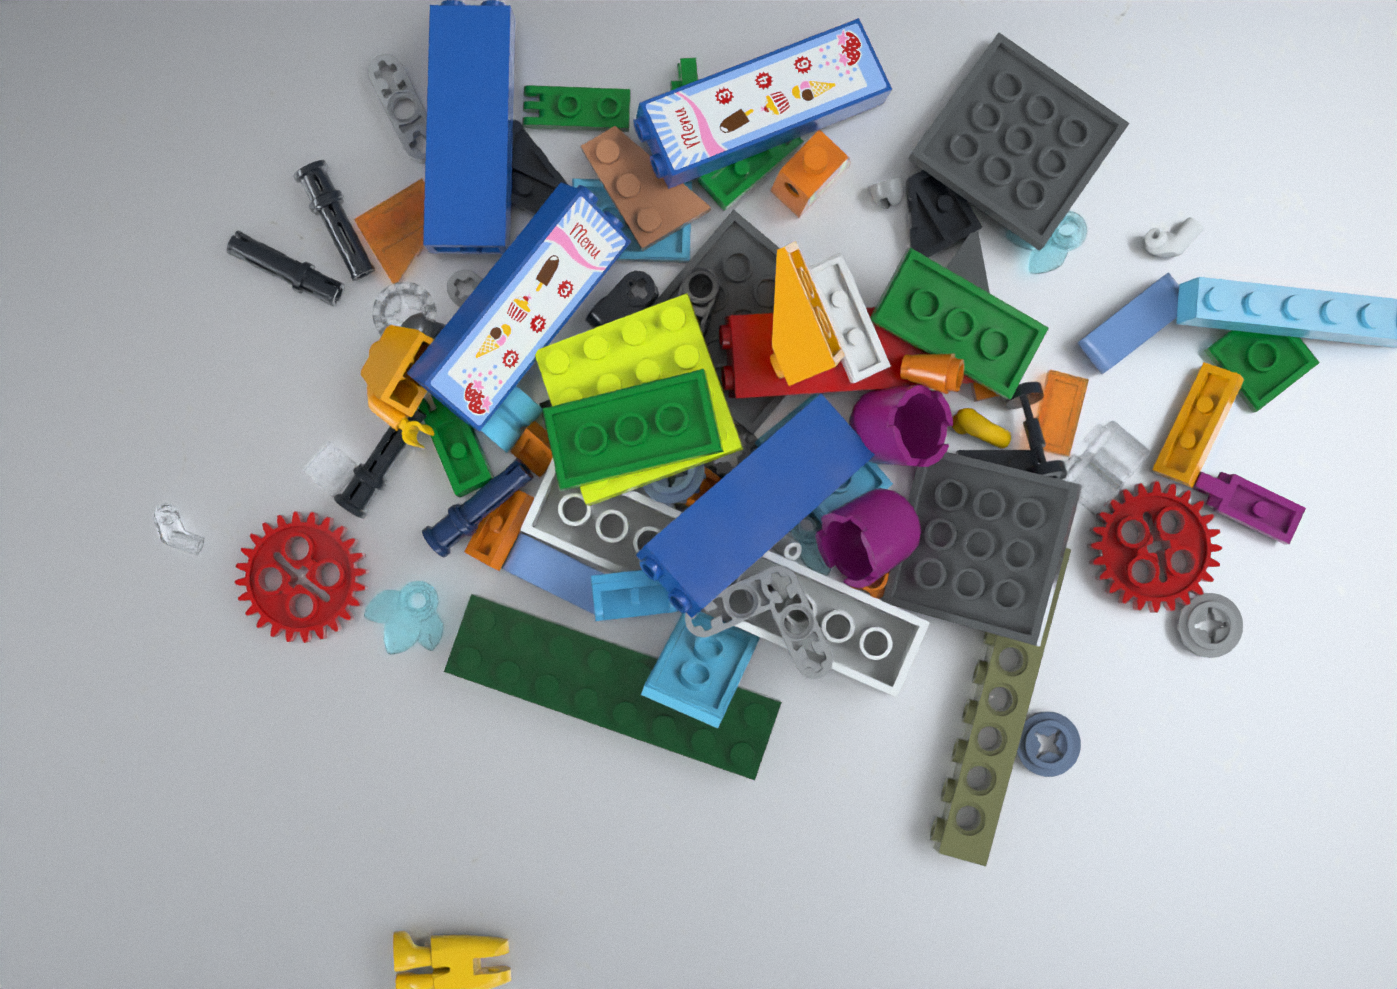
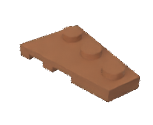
[581,126,711,251]

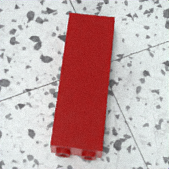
[719,307,976,398]

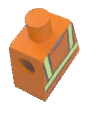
[770,130,851,218]

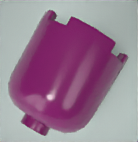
[849,385,953,467]
[815,488,921,588]

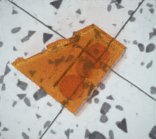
[353,178,425,287]

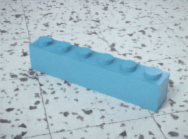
[1176,277,1397,348]

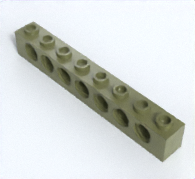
[930,548,1071,866]

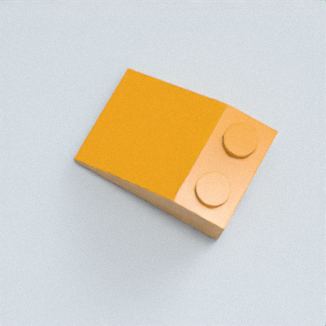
[770,241,845,386]

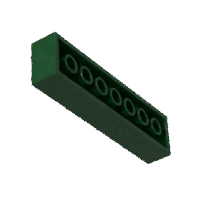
[444,594,782,781]

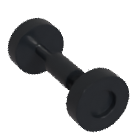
[1002,382,1067,480]

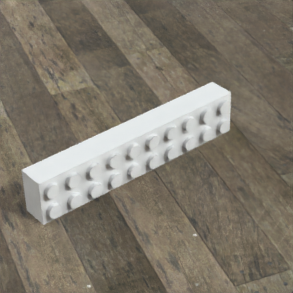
[520,458,930,698]

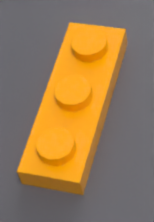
[1152,362,1244,488]

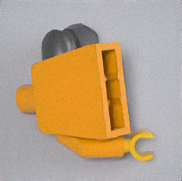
[360,313,446,449]

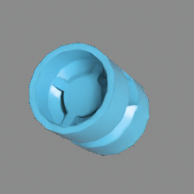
[481,386,543,453]

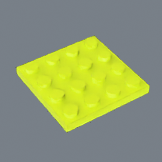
[535,293,743,506]

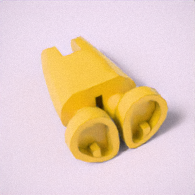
[393,931,512,989]

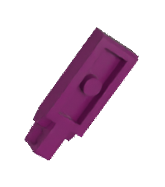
[1189,471,1306,545]

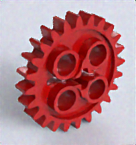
[1087,481,1222,613]
[234,511,369,643]

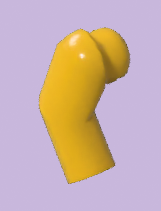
[952,408,1012,449]

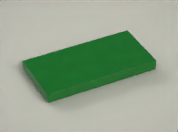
[870,248,1049,399]
[542,369,724,491]

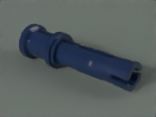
[422,458,534,558]

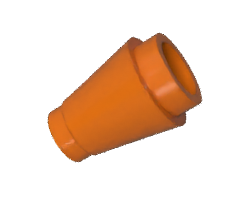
[901,353,964,394]

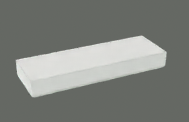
[808,252,891,383]

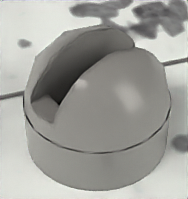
[869,177,903,209]

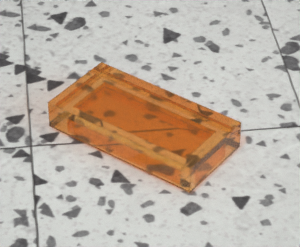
[1028,369,1089,458]

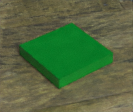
[1204,330,1320,413]

